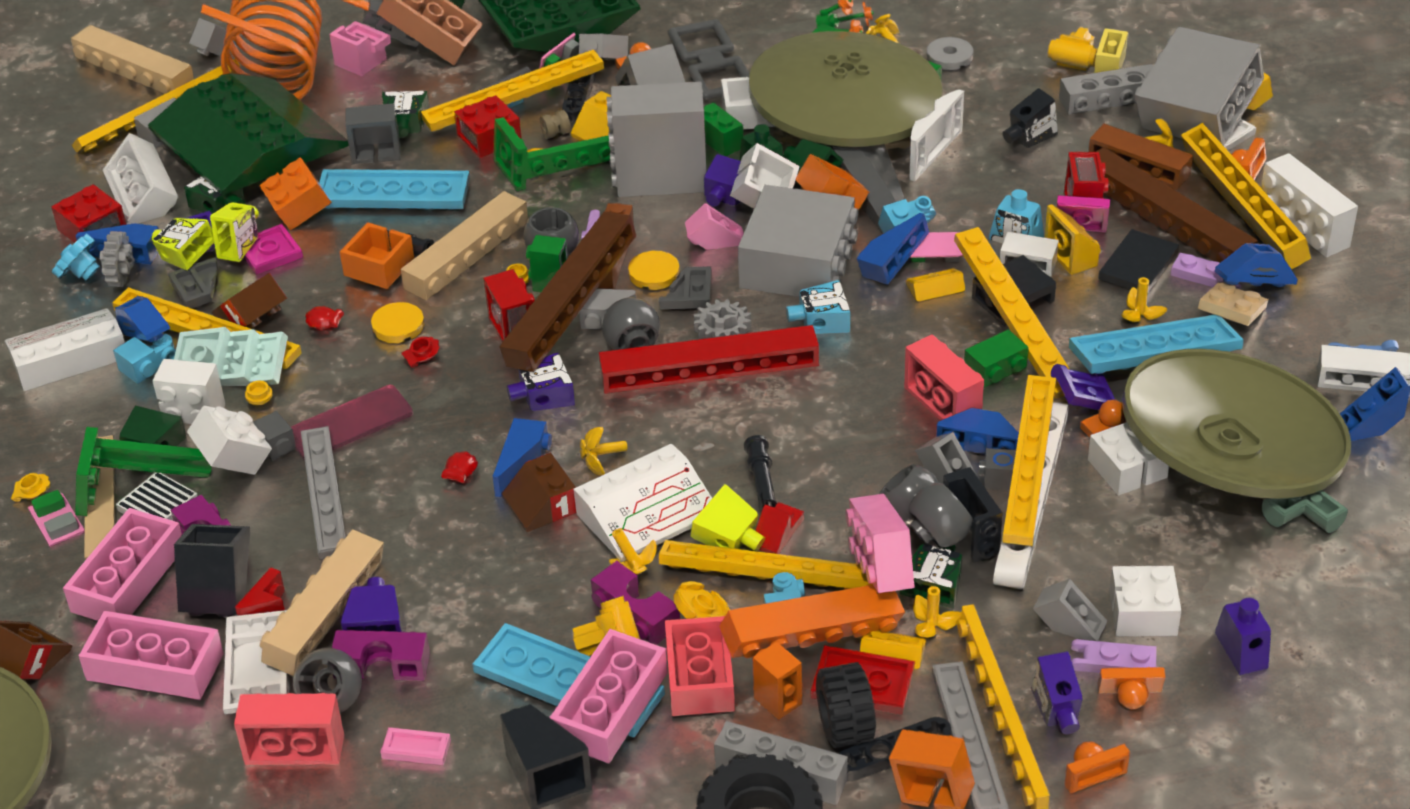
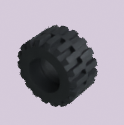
[816,662,876,748]

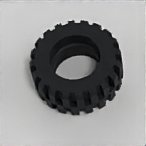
[696,754,823,809]

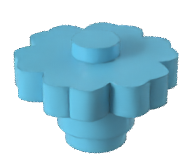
[52,234,100,281]

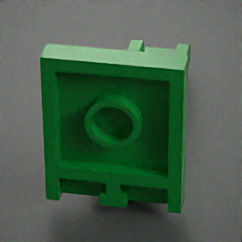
[494,117,610,191]
[75,427,212,516]

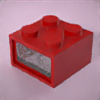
[454,95,522,158]
[1063,152,1109,199]
[51,184,126,243]
[483,269,535,342]

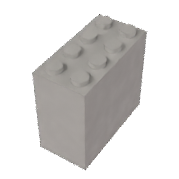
[1134,26,1264,146]
[607,82,706,197]
[738,185,858,297]

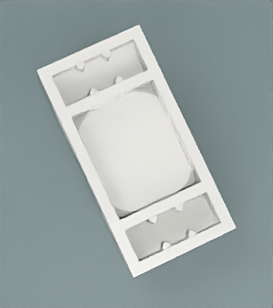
[910,89,964,181]
[223,610,290,714]

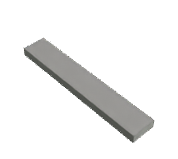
[301,426,346,560]
[932,661,1009,809]

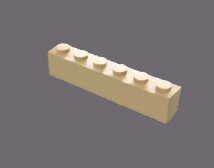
[71,25,194,94]
[401,191,528,301]
[260,529,384,676]

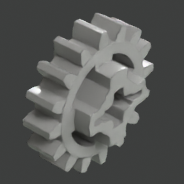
[100,231,134,287]
[694,299,751,339]

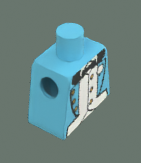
[989,189,1044,243]
[786,280,851,334]

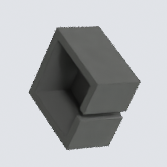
[346,103,401,164]

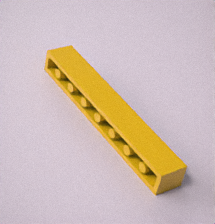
[1181,123,1311,270]

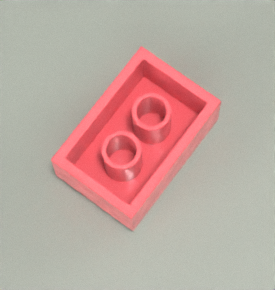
[904,334,984,421]
[665,616,735,716]
[234,693,344,765]

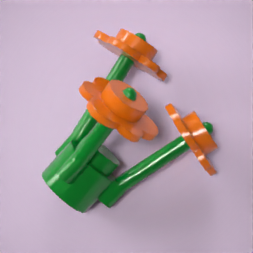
[816,0,874,33]

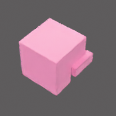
[330,21,391,76]

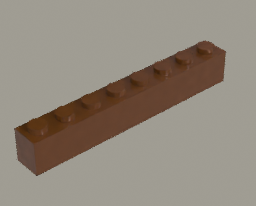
[1096,147,1258,263]
[499,211,637,372]

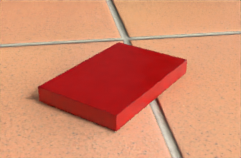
[810,645,915,715]

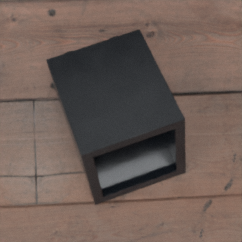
[174,524,250,617]
[500,704,592,809]

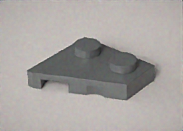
[168,257,218,309]
[659,266,712,310]

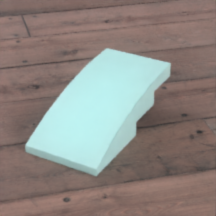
[174,327,288,386]

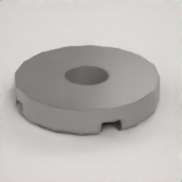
[927,37,973,70]

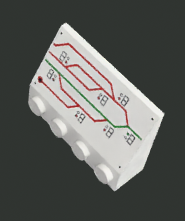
[4,309,125,391]
[573,443,712,562]

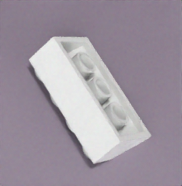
[103,133,178,224]

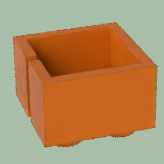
[796,154,869,210]
[259,157,332,231]
[340,222,414,289]
[889,729,975,809]

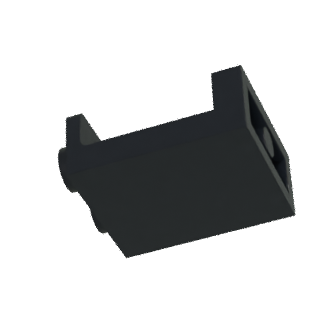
[972,255,1056,326]
[943,467,1003,562]

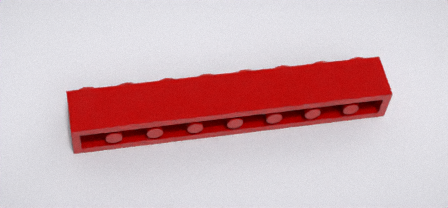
[599,325,819,394]

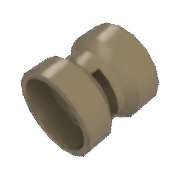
[540,110,571,139]

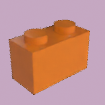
[753,641,802,720]

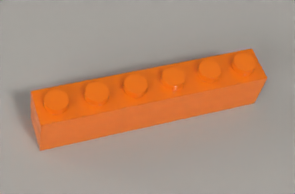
[719,585,905,658]

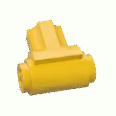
[1048,27,1098,71]
[572,596,640,656]

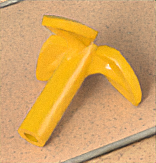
[866,14,899,43]
[1144,119,1173,147]
[1121,277,1167,322]
[580,427,628,476]
[609,528,657,575]
[913,586,961,638]

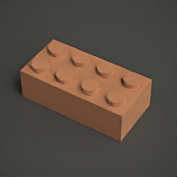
[376,0,483,65]

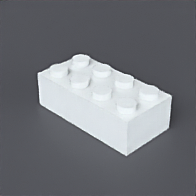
[1261,153,1358,257]

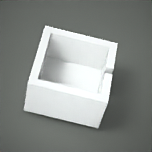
[721,77,775,129]
[730,143,800,208]
[152,359,225,424]
[187,405,272,475]
[1088,422,1169,496]
[1109,566,1181,636]

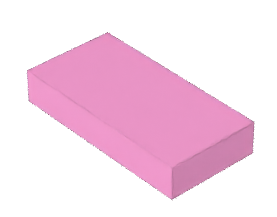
[381,727,451,766]

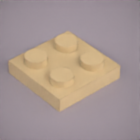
[1198,282,1268,326]

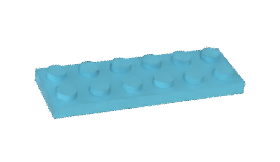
[319,169,470,210]
[1069,315,1244,374]
[472,623,665,738]

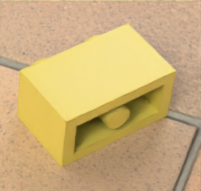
[1094,29,1128,73]

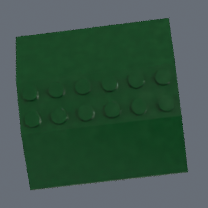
[478,0,641,52]
[148,73,349,195]

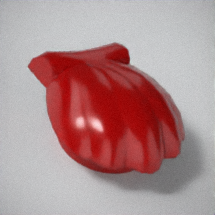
[305,306,344,331]
[401,337,440,368]
[441,451,478,483]

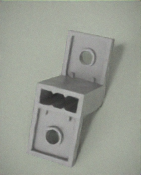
[615,44,703,93]

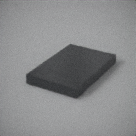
[1098,229,1179,293]

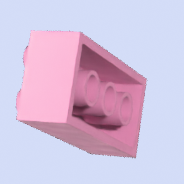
[845,494,914,593]
[63,508,182,621]
[79,611,224,700]
[550,629,667,763]

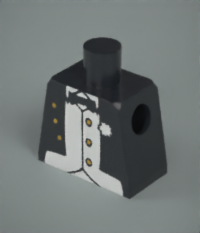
[1002,88,1058,148]

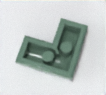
[1262,490,1348,533]

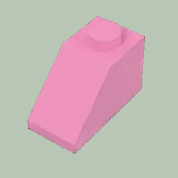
[685,203,744,250]

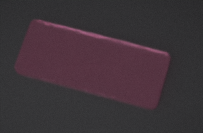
[291,385,413,460]

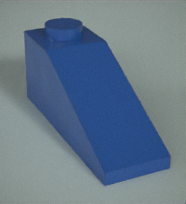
[856,213,929,285]
[76,223,159,265]
[493,418,552,497]

